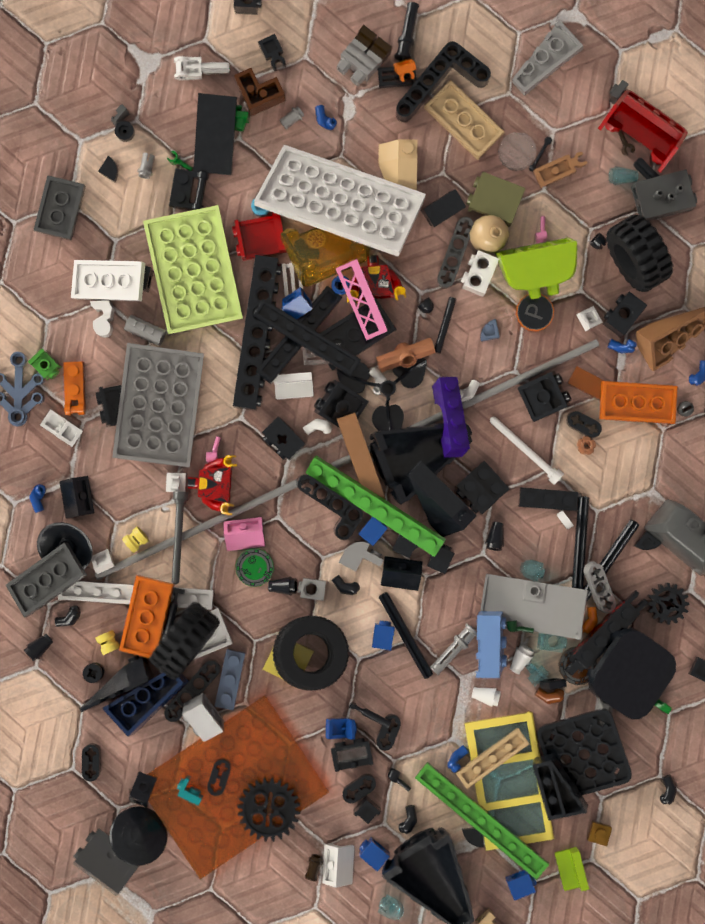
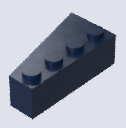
[102,673,189,737]

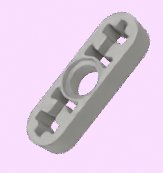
[584,561,616,613]

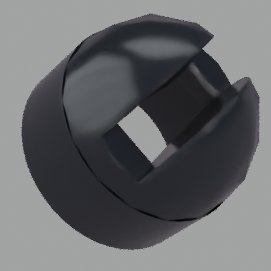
[589,233,607,249]
[417,297,434,313]

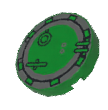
[236,548,274,587]

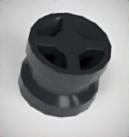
[83,662,105,683]

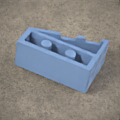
[476,611,507,678]

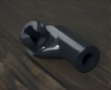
[660,775,677,805]
[398,805,417,834]

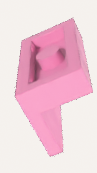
[224,517,265,551]

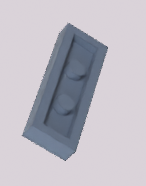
[214,649,246,710]

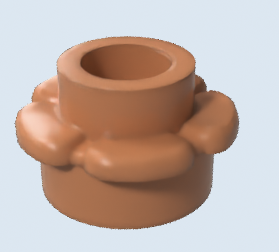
[577,436,596,455]

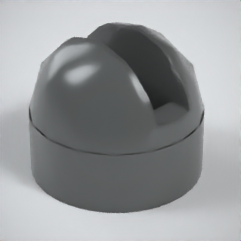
[677,401,694,417]

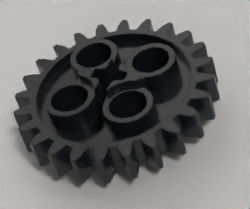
[237,776,301,842]

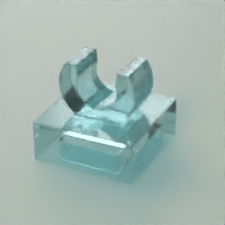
[526,663,549,687]

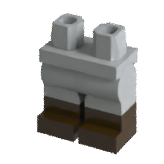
[337,24,392,86]

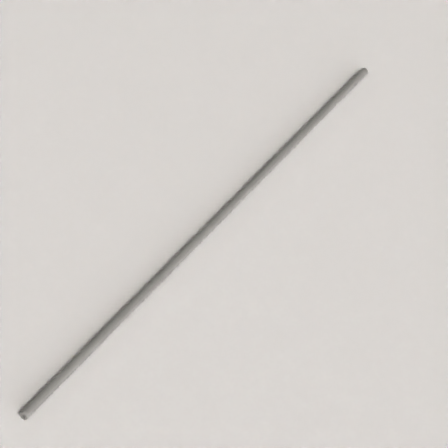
[95,339,599,580]

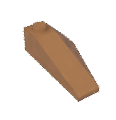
[636,307,705,371]

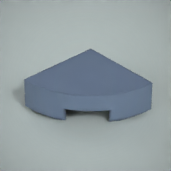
[480,319,500,342]

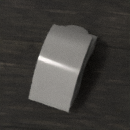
[339,542,383,571]

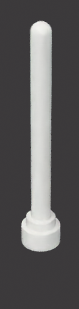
[490,417,564,485]

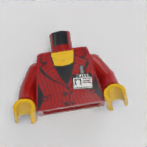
[347,255,406,303]
[187,455,237,515]

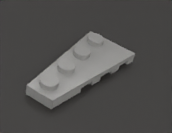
[512,20,583,96]

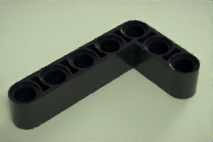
[396,41,491,122]

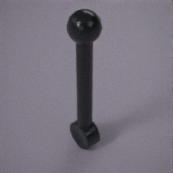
[529,137,552,172]

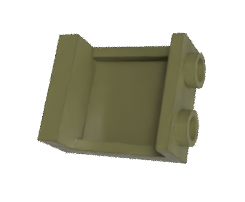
[466,172,525,227]

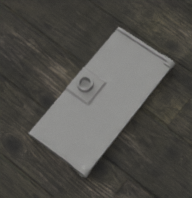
[480,574,588,640]

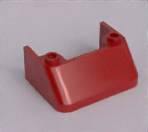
[598,90,688,173]

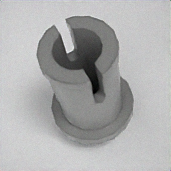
[279,106,304,130]
[137,153,155,179]

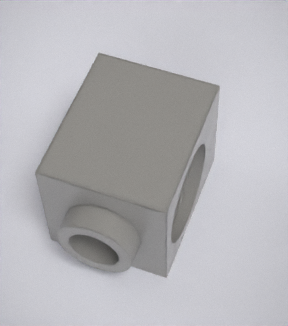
[297,578,326,601]

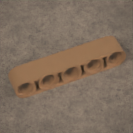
[337,413,386,500]

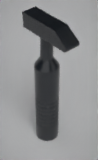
[165,588,185,632]
[349,702,392,729]

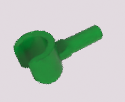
[167,151,193,171]

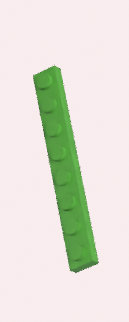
[306,455,446,557]
[415,762,549,880]

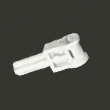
[174,56,230,81]

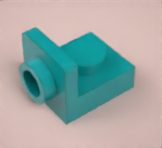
[177,775,204,806]

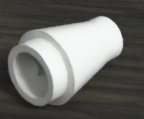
[509,644,534,674]
[472,687,501,707]

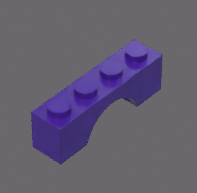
[432,377,470,458]

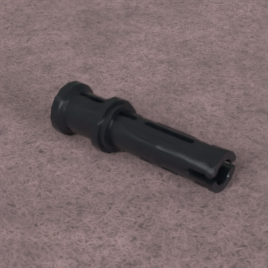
[394,2,419,61]

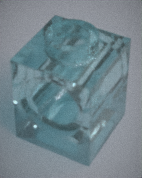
[537,633,567,653]

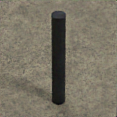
[435,297,456,354]

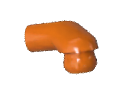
[582,606,598,634]

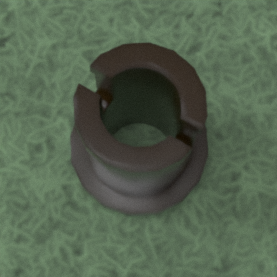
[305,854,323,881]

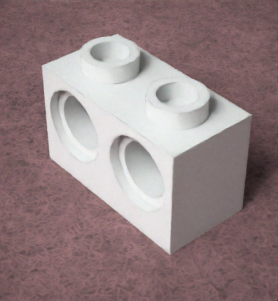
[461,250,499,297]

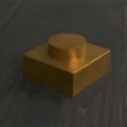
[587,821,612,846]

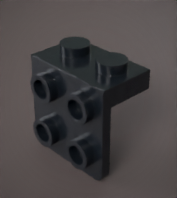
[96,385,122,427]

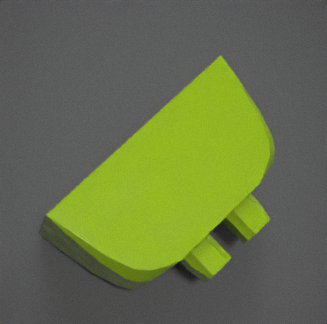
[495,238,577,299]

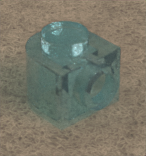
[520,560,545,582]
[378,894,404,920]

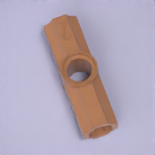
[376,338,436,372]

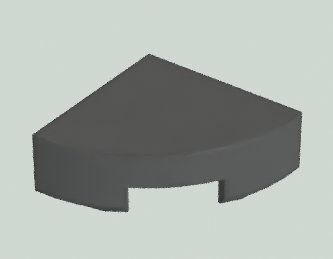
[111,104,130,126]

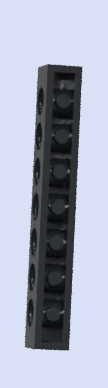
[233,255,282,411]

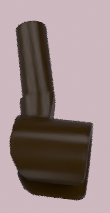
[618,130,635,156]

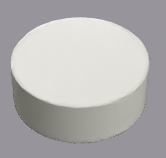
[557,510,574,529]

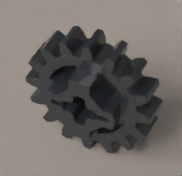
[647,582,690,625]

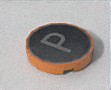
[516,294,554,332]

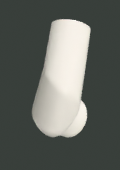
[303,419,332,435]

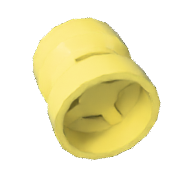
[122,526,149,553]
[95,630,120,655]

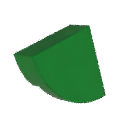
[654,699,672,714]

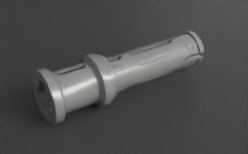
[430,623,477,675]

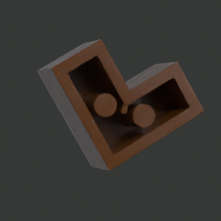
[234,68,286,116]

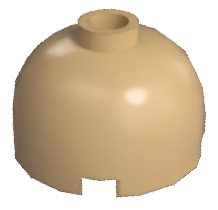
[470,215,509,254]

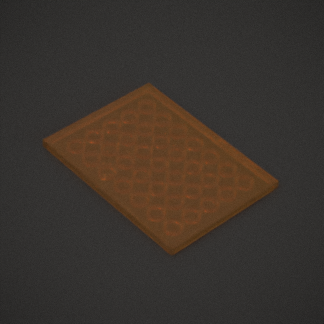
[147,695,329,879]

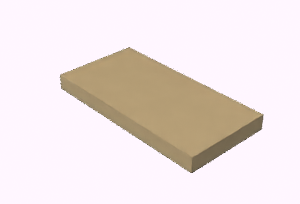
[424,80,505,160]

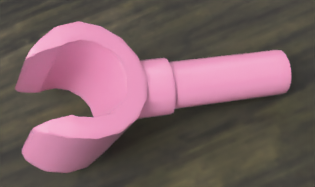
[535,216,547,243]
[206,436,221,463]

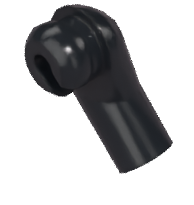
[332,575,360,595]
[55,605,81,627]

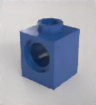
[281,287,312,319]
[359,517,388,546]
[372,620,395,650]
[359,837,390,872]
[505,870,537,901]

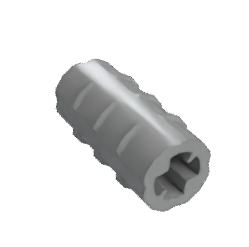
[124,315,166,346]

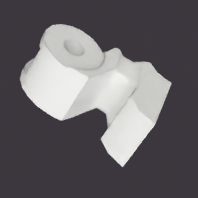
[90,300,115,338]

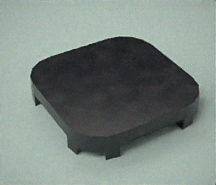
[586,627,676,720]

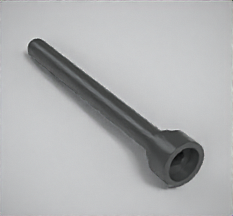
[172,492,189,585]

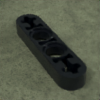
[164,660,221,722]

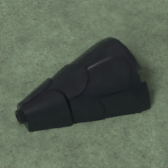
[370,423,472,505]
[382,827,475,924]

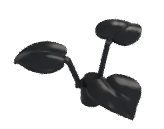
[337,358,427,431]

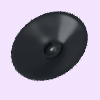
[37,522,93,569]
[109,806,168,866]

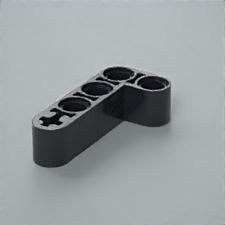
[296,474,363,540]

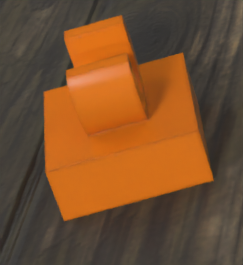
[393,59,416,82]

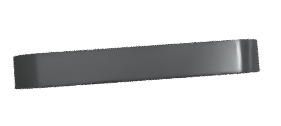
[437,217,474,289]

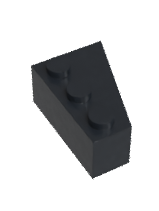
[532,754,588,821]

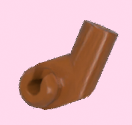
[535,687,565,704]

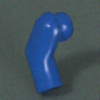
[315,105,337,130]
[689,360,705,386]

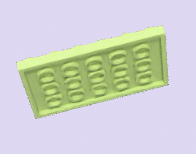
[143,205,243,334]

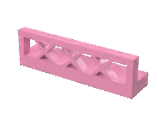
[335,259,388,340]

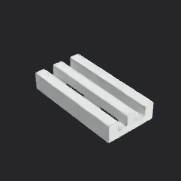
[282,262,303,297]

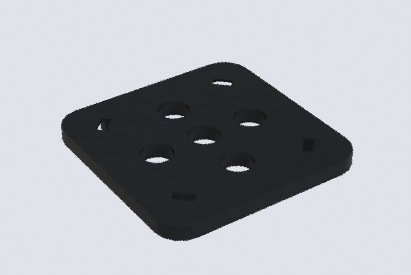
[537,708,632,795]

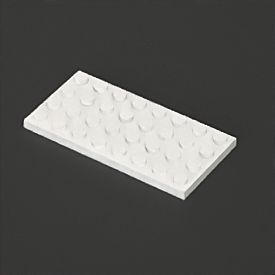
[254,145,426,257]

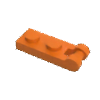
[63,361,86,416]

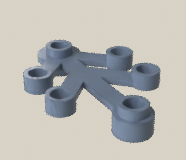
[0,352,45,427]

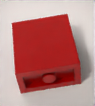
[232,213,287,261]

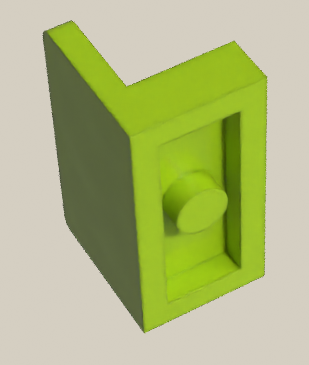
[554,847,589,891]

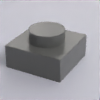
[609,80,629,105]

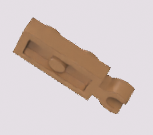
[533,152,587,188]

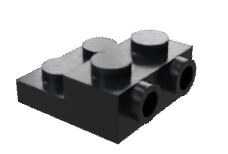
[518,371,572,422]
[314,379,369,428]
[456,461,509,514]

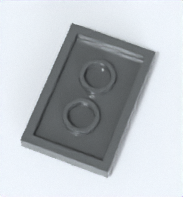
[33,175,86,241]

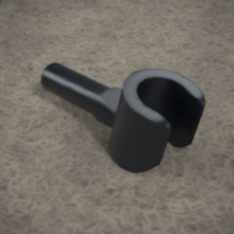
[388,768,411,791]

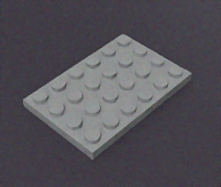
[112,343,204,467]

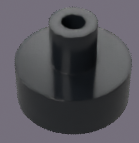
[115,121,135,142]

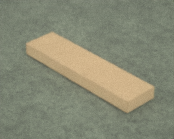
[455,727,530,789]

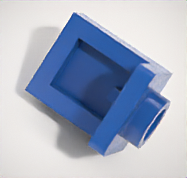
[326,718,357,740]

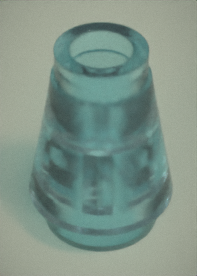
[608,166,638,185]

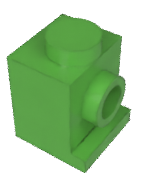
[28,349,61,380]

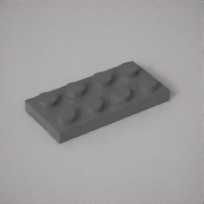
[6,542,87,618]

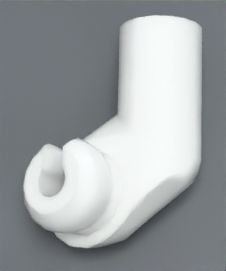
[369,366,387,395]
[460,380,480,402]

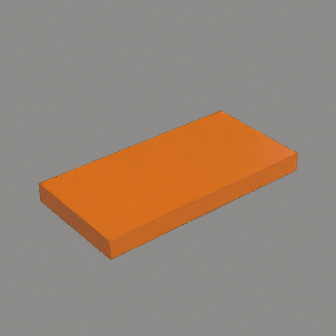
[599,381,678,424]
[119,575,175,658]

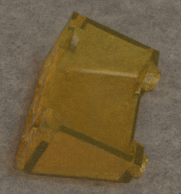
[281,227,370,287]

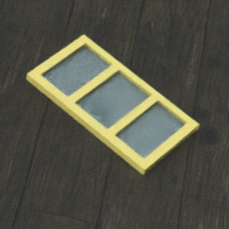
[464,711,554,851]

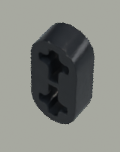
[566,411,602,438]
[376,714,401,751]
[82,743,101,782]
[207,758,231,796]
[342,774,376,803]

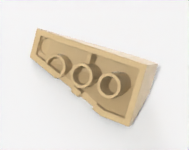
[379,139,418,221]

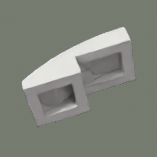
[40,409,83,447]

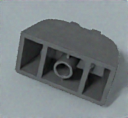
[644,499,705,576]

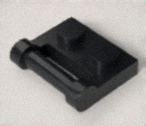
[169,168,209,211]

